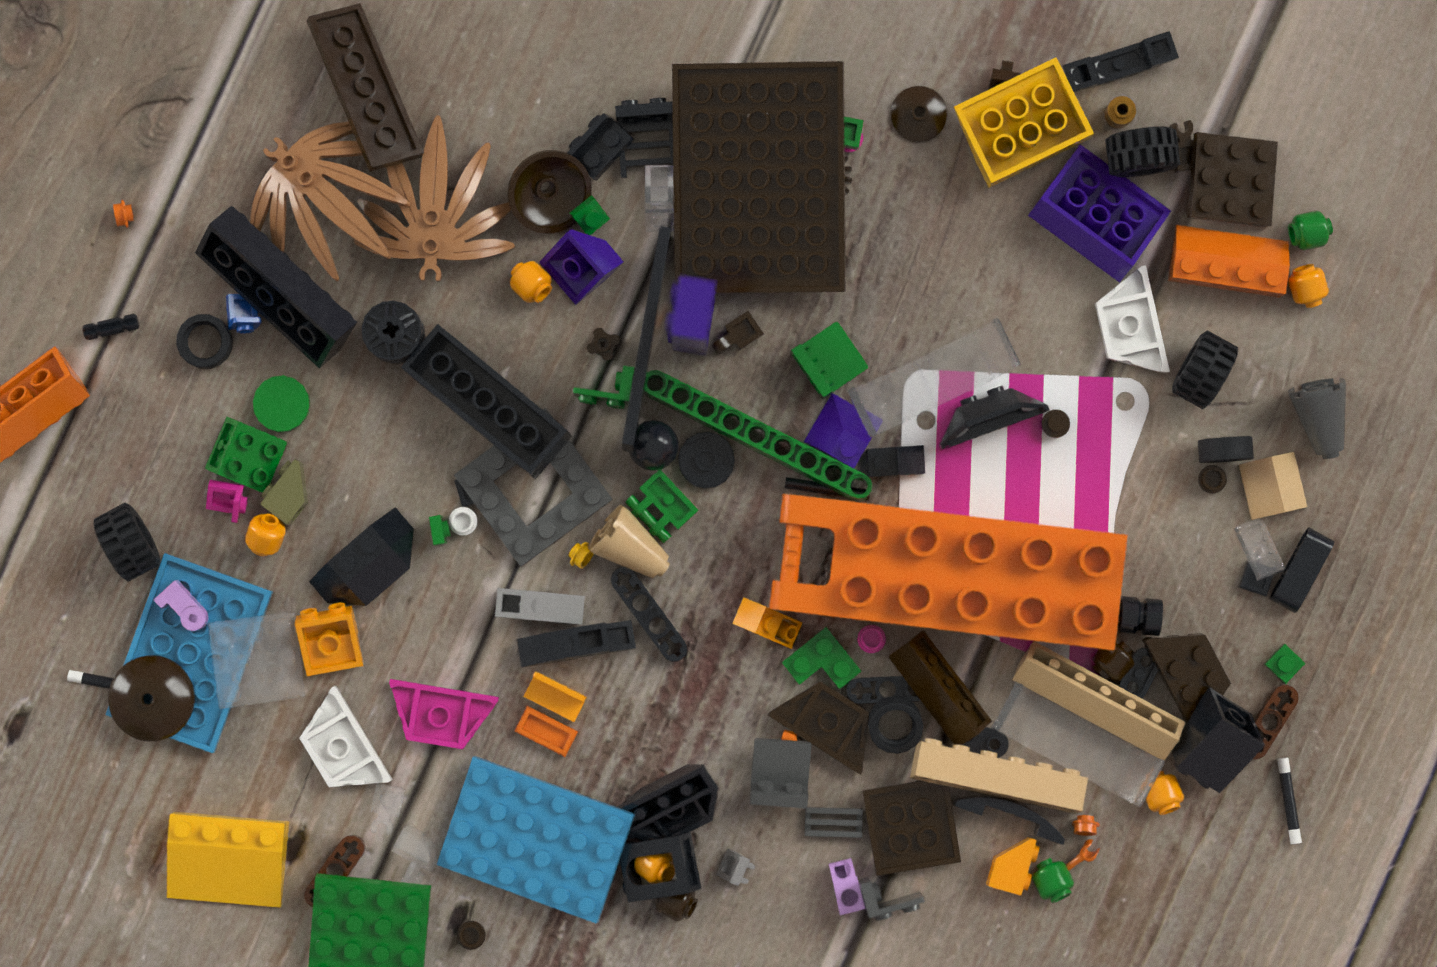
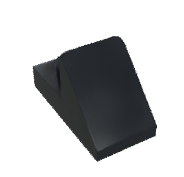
[867,445,925,477]

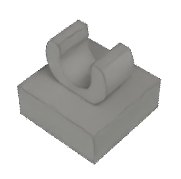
[716,849,755,886]

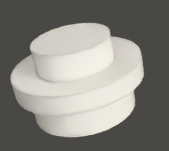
[449,507,478,536]

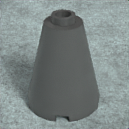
[1288,378,1346,459]

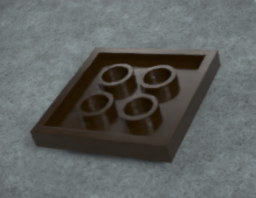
[1187,132,1278,227]
[862,781,961,876]

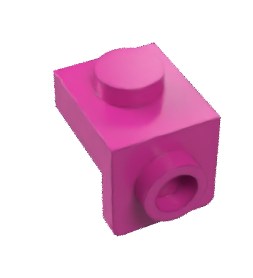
[206,480,248,523]

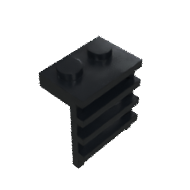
[615,98,673,179]

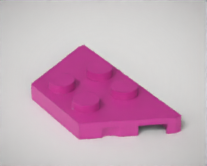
[389,679,499,749]

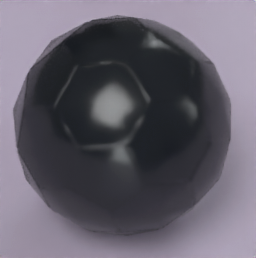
[629,420,679,471]

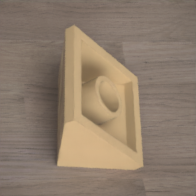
[1238,452,1307,520]

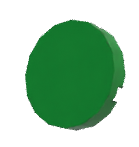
[253,375,310,432]

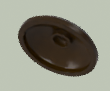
[508,150,592,234]
[108,655,195,742]

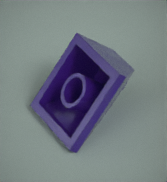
[539,229,624,305]
[804,393,881,468]

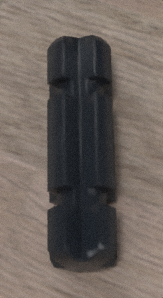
[83,314,139,340]

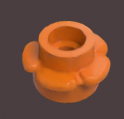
[113,200,134,228]
[1072,815,1100,836]

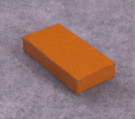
[515,706,578,757]

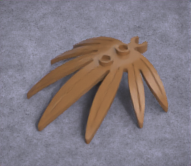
[354,115,515,282]
[250,122,411,281]

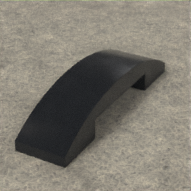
[1062,31,1179,92]
[953,796,1065,845]

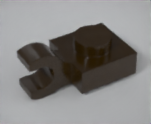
[712,311,764,355]

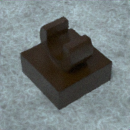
[988,60,1021,90]

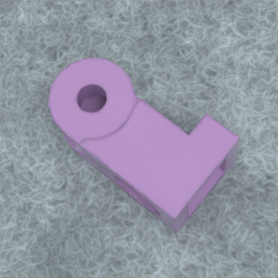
[154,580,209,631]
[829,858,865,915]

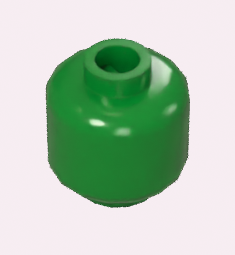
[1288,211,1333,251]
[1032,858,1074,903]

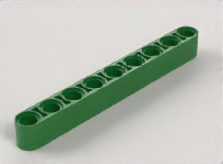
[644,370,872,502]

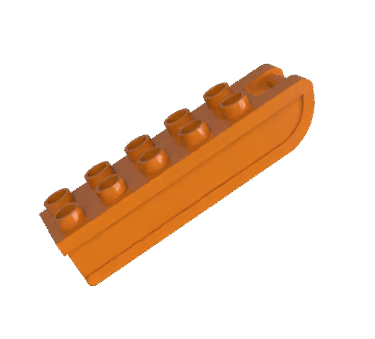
[769,494,1128,650]

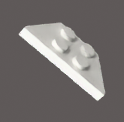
[1095,265,1170,373]
[300,686,393,787]

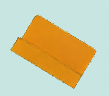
[523,671,587,722]

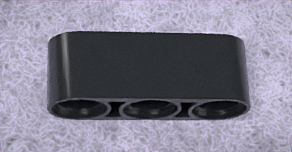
[1269,527,1335,613]

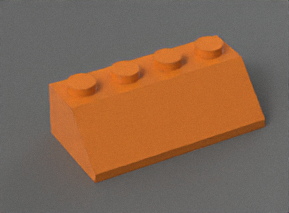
[1168,225,1290,298]
[0,346,90,463]

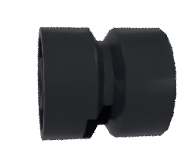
[1117,596,1163,636]

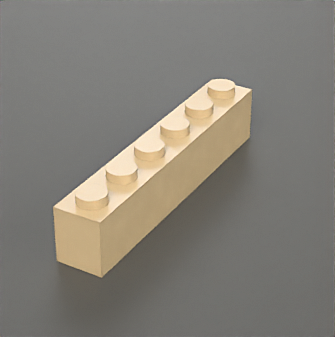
[1012,641,1185,761]
[910,738,1088,814]

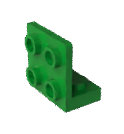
[790,322,868,400]
[573,365,635,409]
[204,417,287,493]

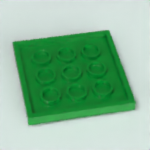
[308,873,432,967]

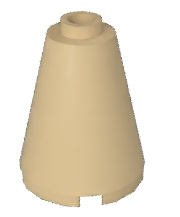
[588,505,670,578]

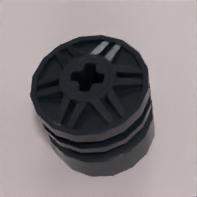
[361,300,426,364]

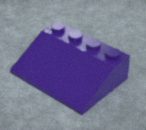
[1028,144,1171,283]

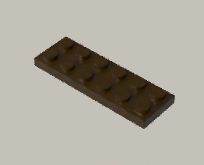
[306,3,424,172]

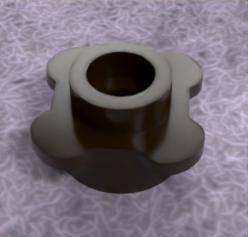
[587,328,620,361]

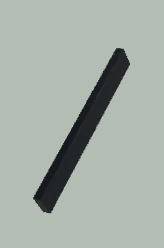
[622,226,671,453]

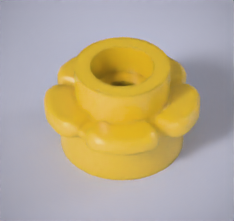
[569,542,594,569]

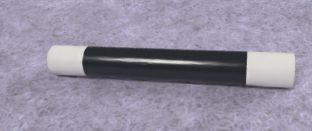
[67,670,113,689]
[1277,757,1302,844]

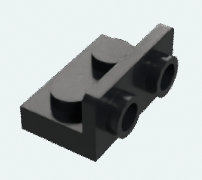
[567,113,635,181]

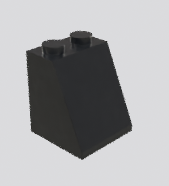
[1171,687,1265,793]

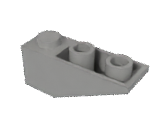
[495,588,585,624]

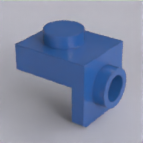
[226,294,261,334]

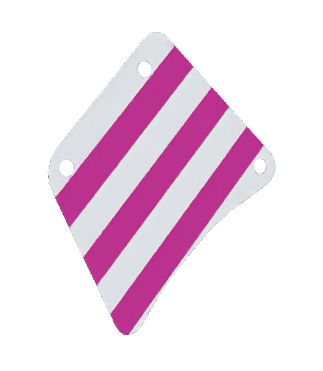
[899,370,1149,676]

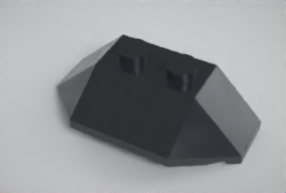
[939,385,1050,451]
[309,507,414,606]
[618,764,719,841]

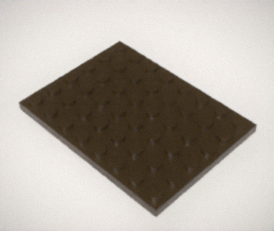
[672,61,846,293]

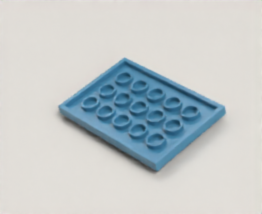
[105,553,273,753]
[437,756,635,924]

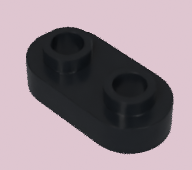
[1118,647,1158,699]
[962,727,1009,758]

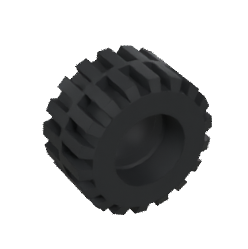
[1105,126,1181,177]
[1172,330,1238,409]
[94,502,160,582]

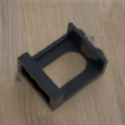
[618,832,702,903]

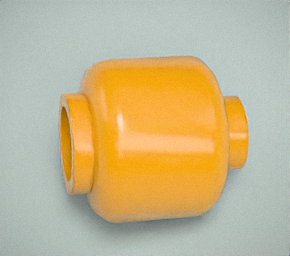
[510,261,552,303]
[1288,264,1329,308]
[245,514,286,556]
[1142,771,1184,815]
[634,852,675,884]

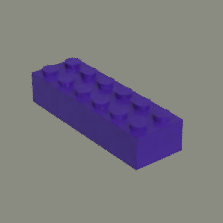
[666,276,715,356]

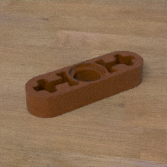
[1253,685,1299,759]
[304,835,366,907]

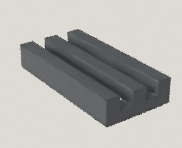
[805,807,863,838]

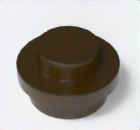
[1041,409,1070,438]
[1198,465,1227,494]
[457,921,486,950]

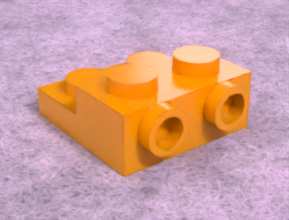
[295,602,363,676]

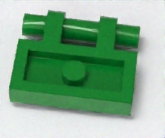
[625,470,699,543]

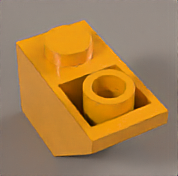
[732,597,802,649]
[986,837,1039,896]

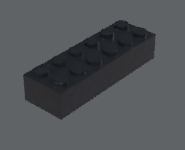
[195,206,357,369]
[401,324,572,480]

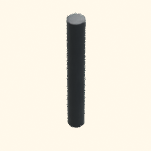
[784,477,870,501]

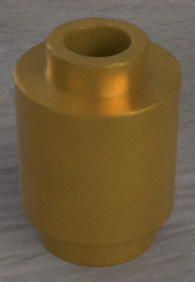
[1104,96,1136,129]

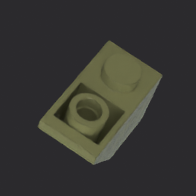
[260,459,308,526]

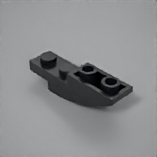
[517,620,636,668]

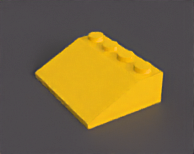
[953,57,1094,188]
[167,812,289,908]

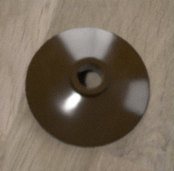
[891,86,947,142]

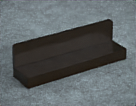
[889,630,992,745]

